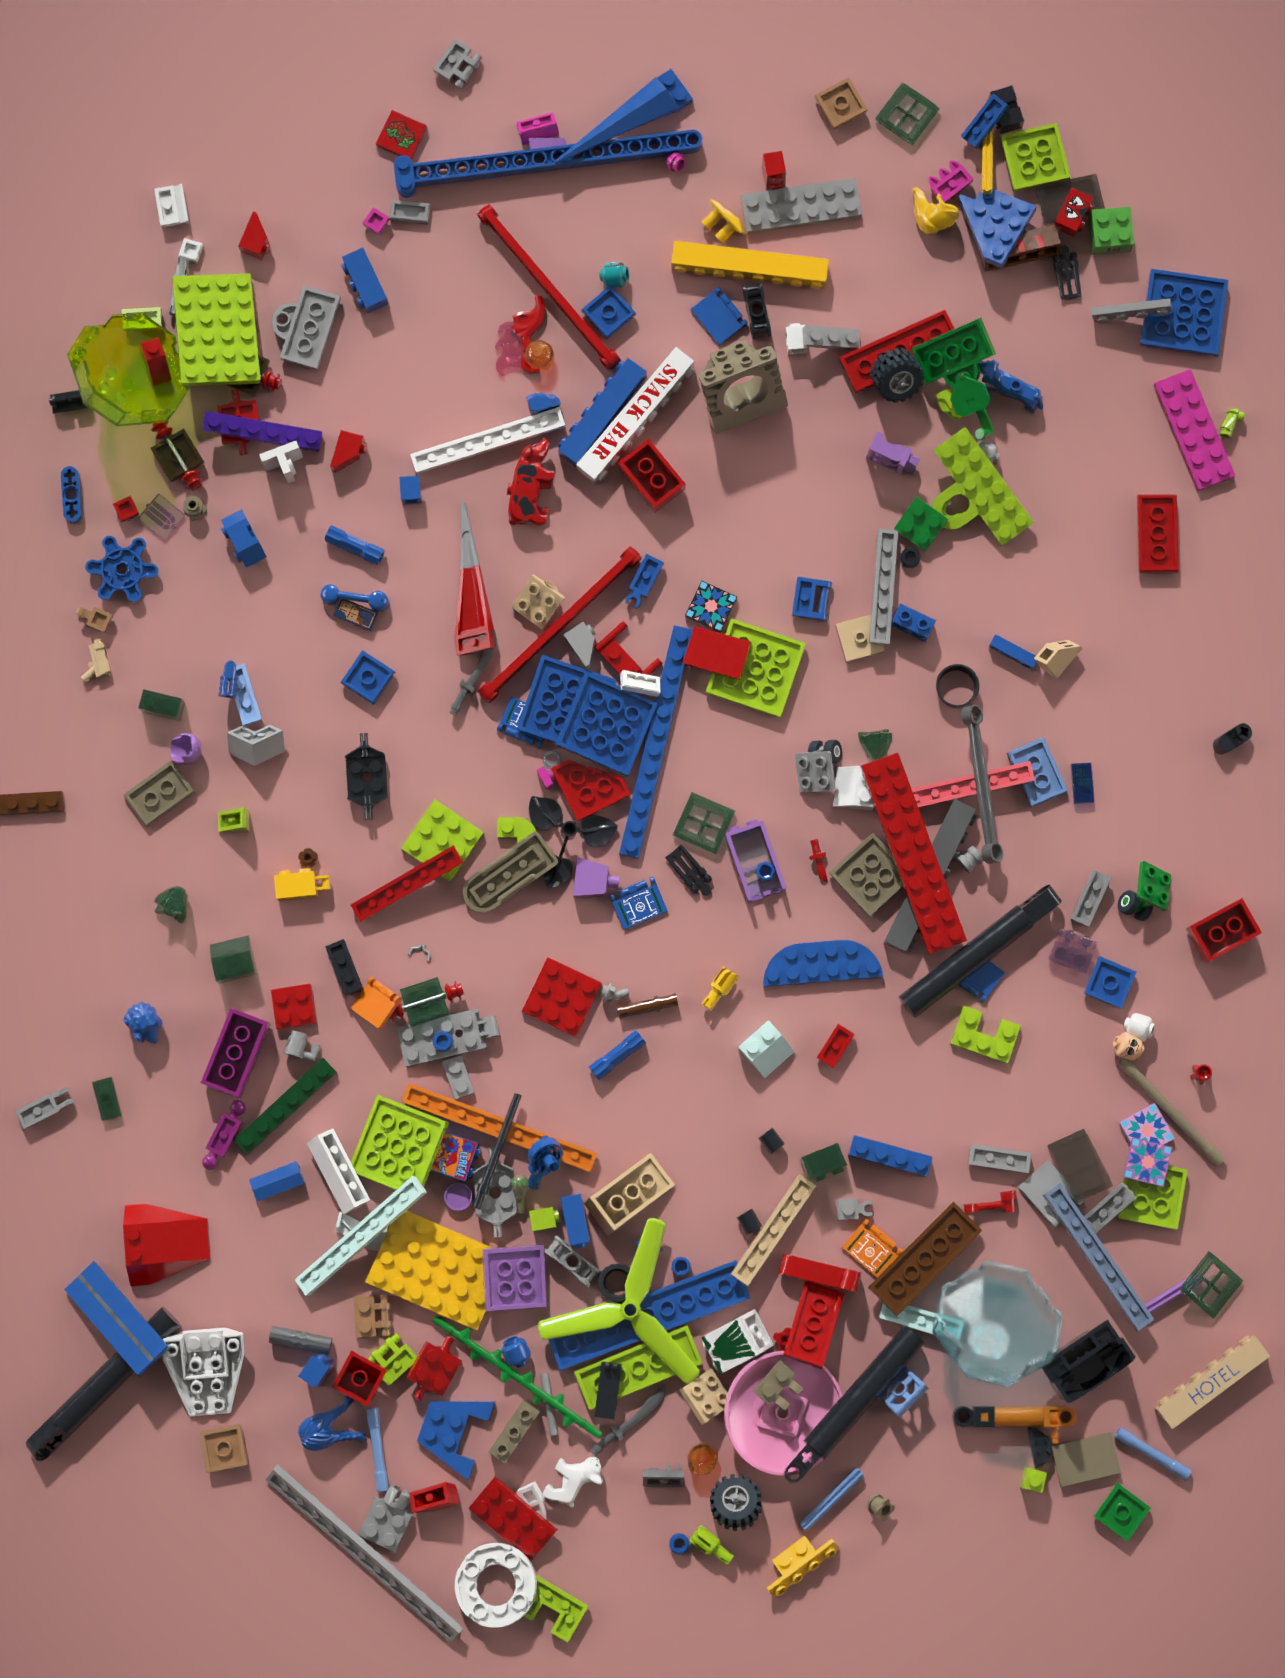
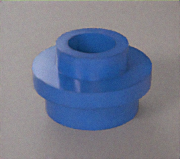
[669,1533,690,1554]

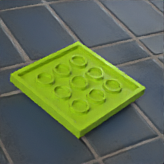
[706,618,806,718]
[351,1095,449,1190]

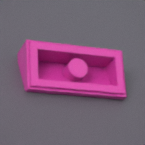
[516,113,559,145]

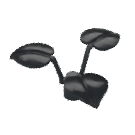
[529,796,618,888]

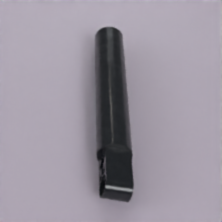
[898,884,1062,1018]
[26,1307,181,1461]
[784,1325,925,1483]

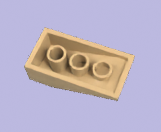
[583,1153,675,1236]

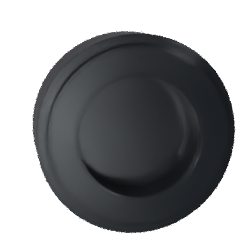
[900,548,920,568]

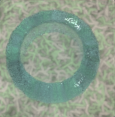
[542,751,561,769]

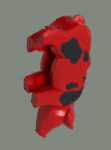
[506,438,554,526]

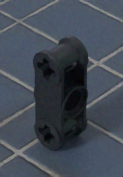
[742,282,772,340]

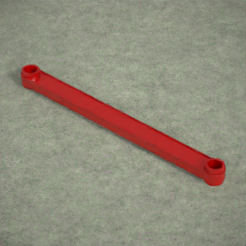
[477,204,621,371]
[478,546,642,703]

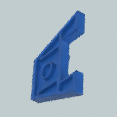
[417,1401,495,1480]

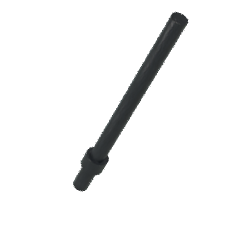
[472,1093,522,1210]

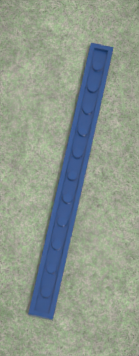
[619,625,693,859]

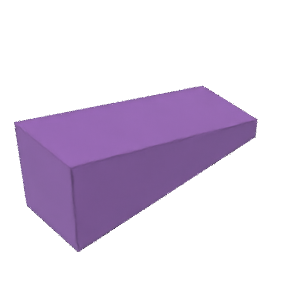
[529,138,566,149]

